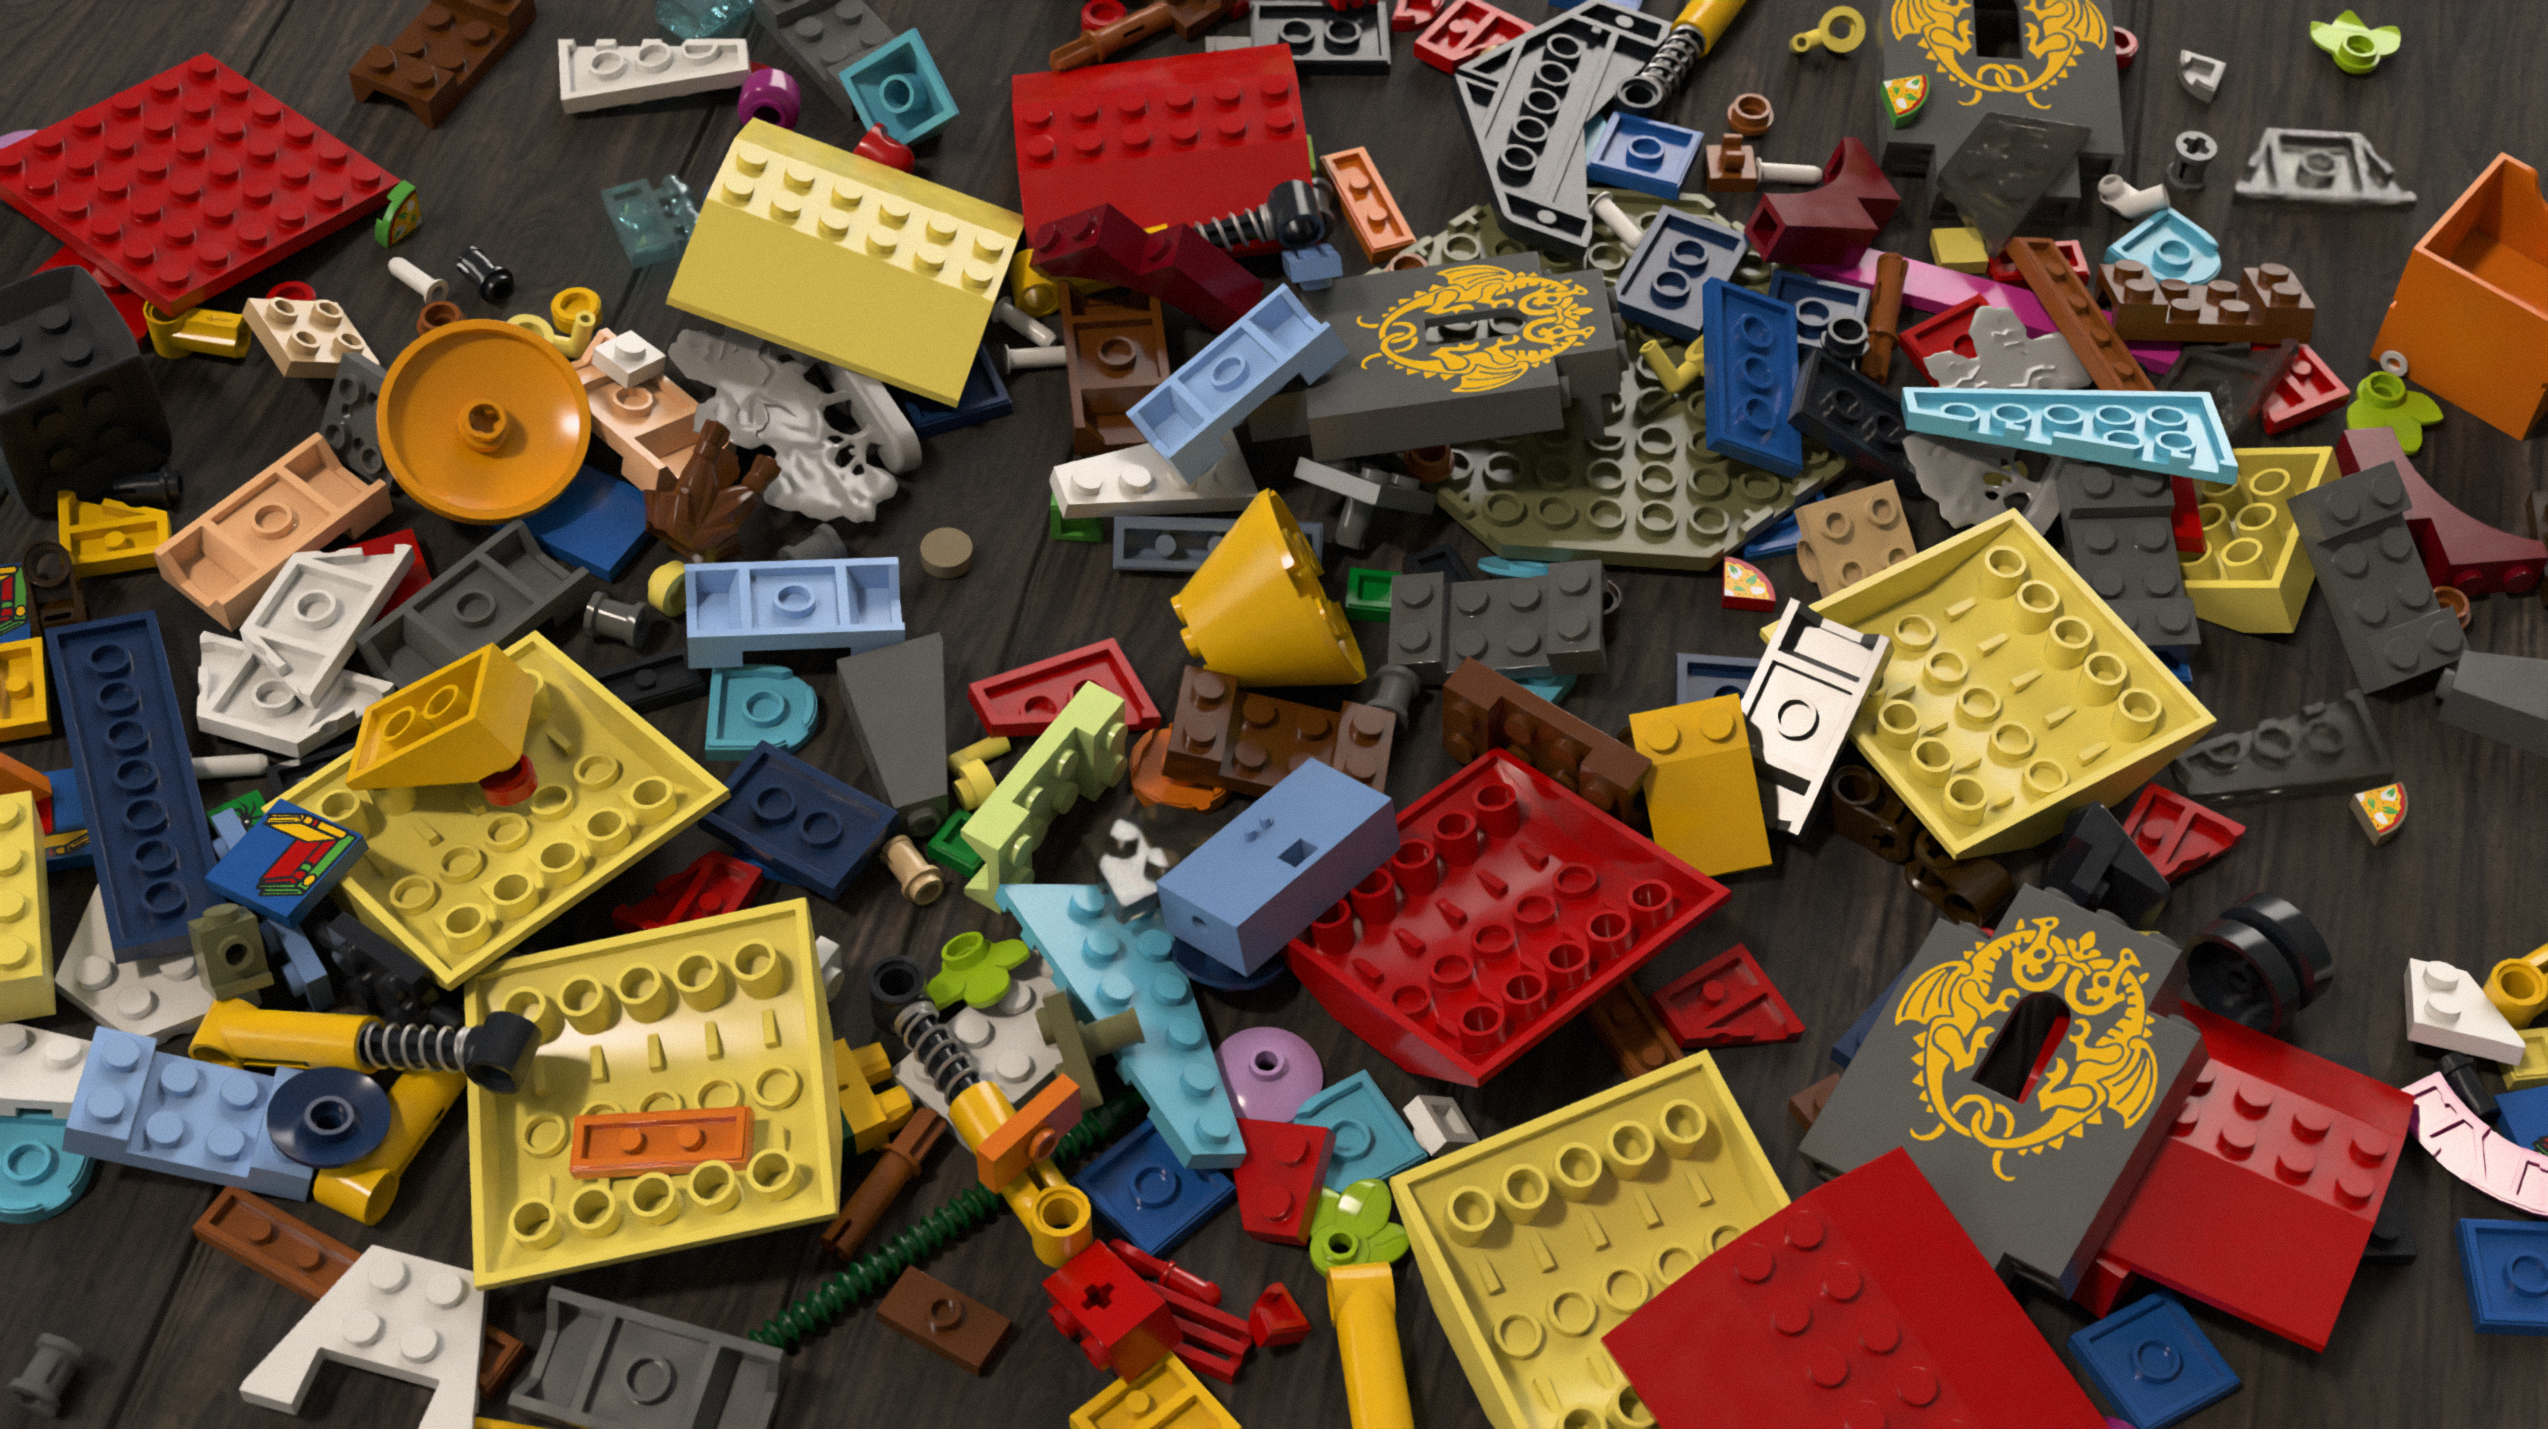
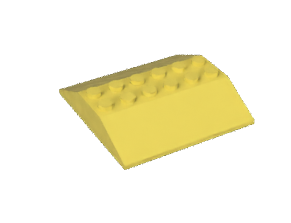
[666,117,1024,408]
[1759,507,2217,860]
[261,630,731,991]
[464,897,843,1292]
[1389,1049,1791,1429]

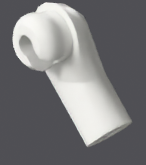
[2098,174,2170,219]

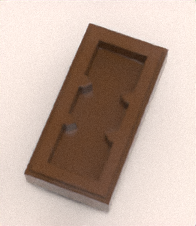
[876,1265,1012,1377]

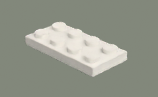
[890,950,1080,1153]

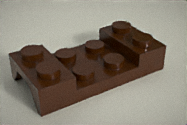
[349,0,537,130]
[2093,259,2316,344]
[1058,280,1170,455]
[1442,656,1652,832]
[1162,665,1396,797]

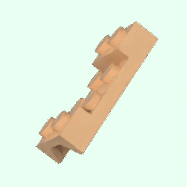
[571,328,737,491]
[153,432,393,632]

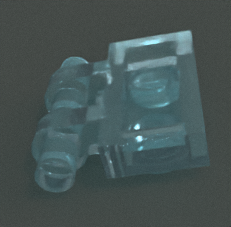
[600,174,700,269]

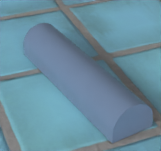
[1113,515,1323,572]

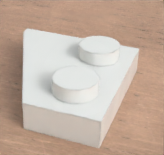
[2404,958,2526,1066]

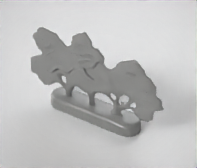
[1903,306,2093,536]
[668,325,922,523]

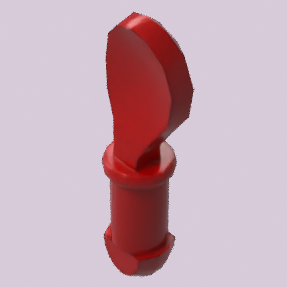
[1107,1238,1222,1308]

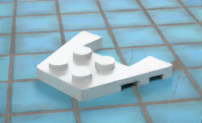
[239,1245,489,1429]

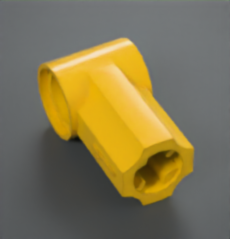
[143,301,252,359]

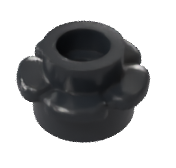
[1820,315,1870,361]

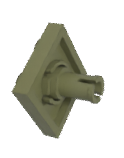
[1035,986,1146,1112]

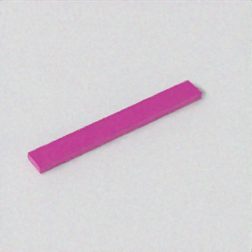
[1796,248,2183,377]

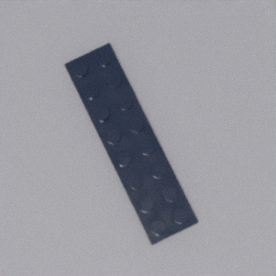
[44,609,227,965]

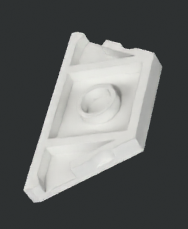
[239,544,416,709]
[197,631,395,759]
[54,884,262,1046]

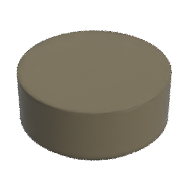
[920,527,973,579]

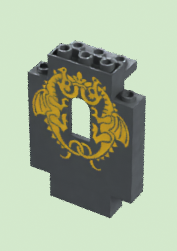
[1872,0,2125,226]
[1247,251,1629,462]
[1797,883,2210,1301]

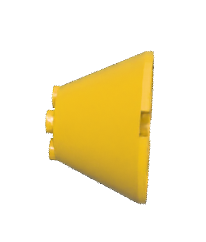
[1170,488,1367,688]

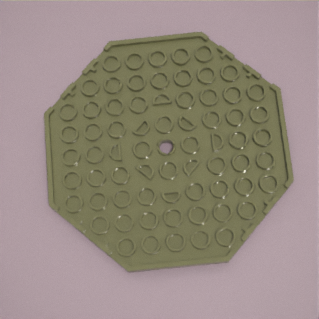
[1364,187,1856,571]

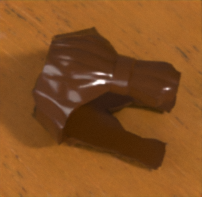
[642,419,782,564]

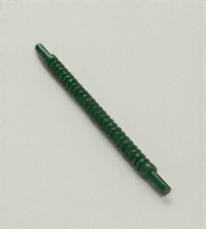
[748,1084,1147,1351]

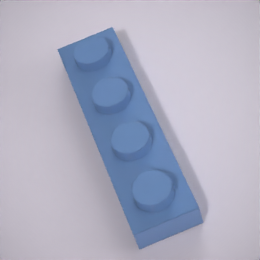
[1281,243,1343,290]
[211,808,336,1013]

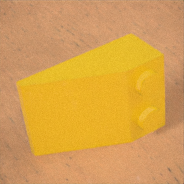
[345,642,536,791]
[1629,693,1772,878]

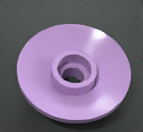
[1214,1027,1323,1123]

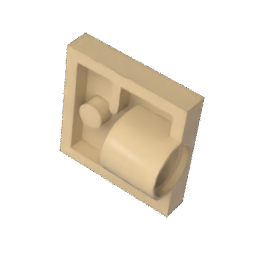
[242,297,380,379]
[1794,480,1917,599]

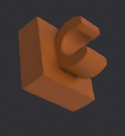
[1703,134,1757,192]

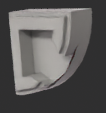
[2177,50,2226,103]

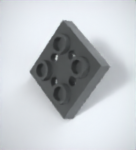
[319,352,403,492]
[1294,456,1437,550]

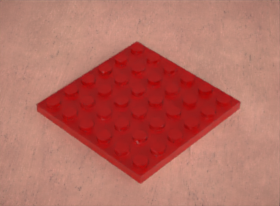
[0,52,401,318]

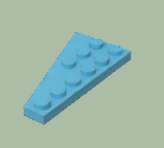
[1901,387,2238,485]
[994,884,1247,1169]

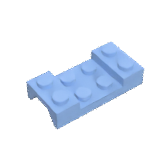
[1125,283,1349,485]
[685,557,905,669]
[62,1026,324,1202]

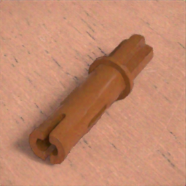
[1048,2,1173,72]
[1860,253,1909,386]
[818,1107,947,1263]

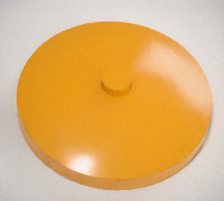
[376,319,591,525]

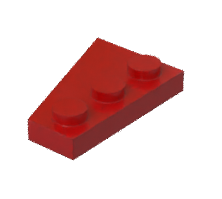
[967,637,1161,738]

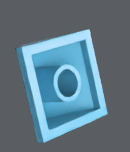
[838,28,960,147]

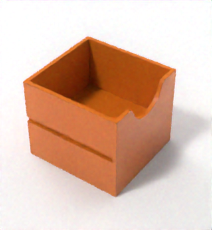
[2369,152,2548,441]

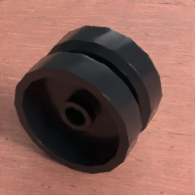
[2182,892,2333,1036]

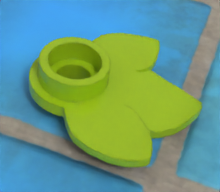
[2310,10,2401,74]
[2346,371,2444,455]
[927,932,1031,1011]
[1309,1178,1410,1278]

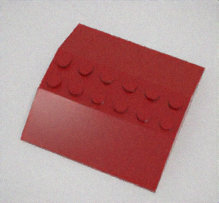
[1012,43,1320,258]
[1276,745,1732,1088]
[2018,999,2416,1353]
[1600,1145,2111,1429]

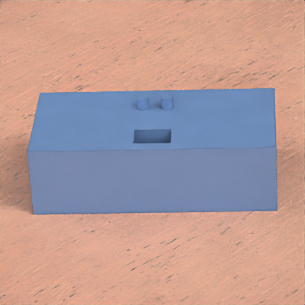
[1156,757,1401,977]

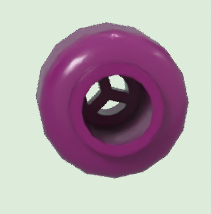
[738,68,802,130]

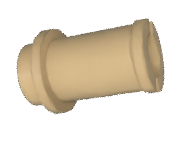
[879,835,943,905]

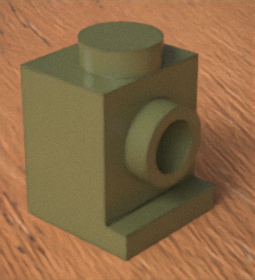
[187,903,274,1001]

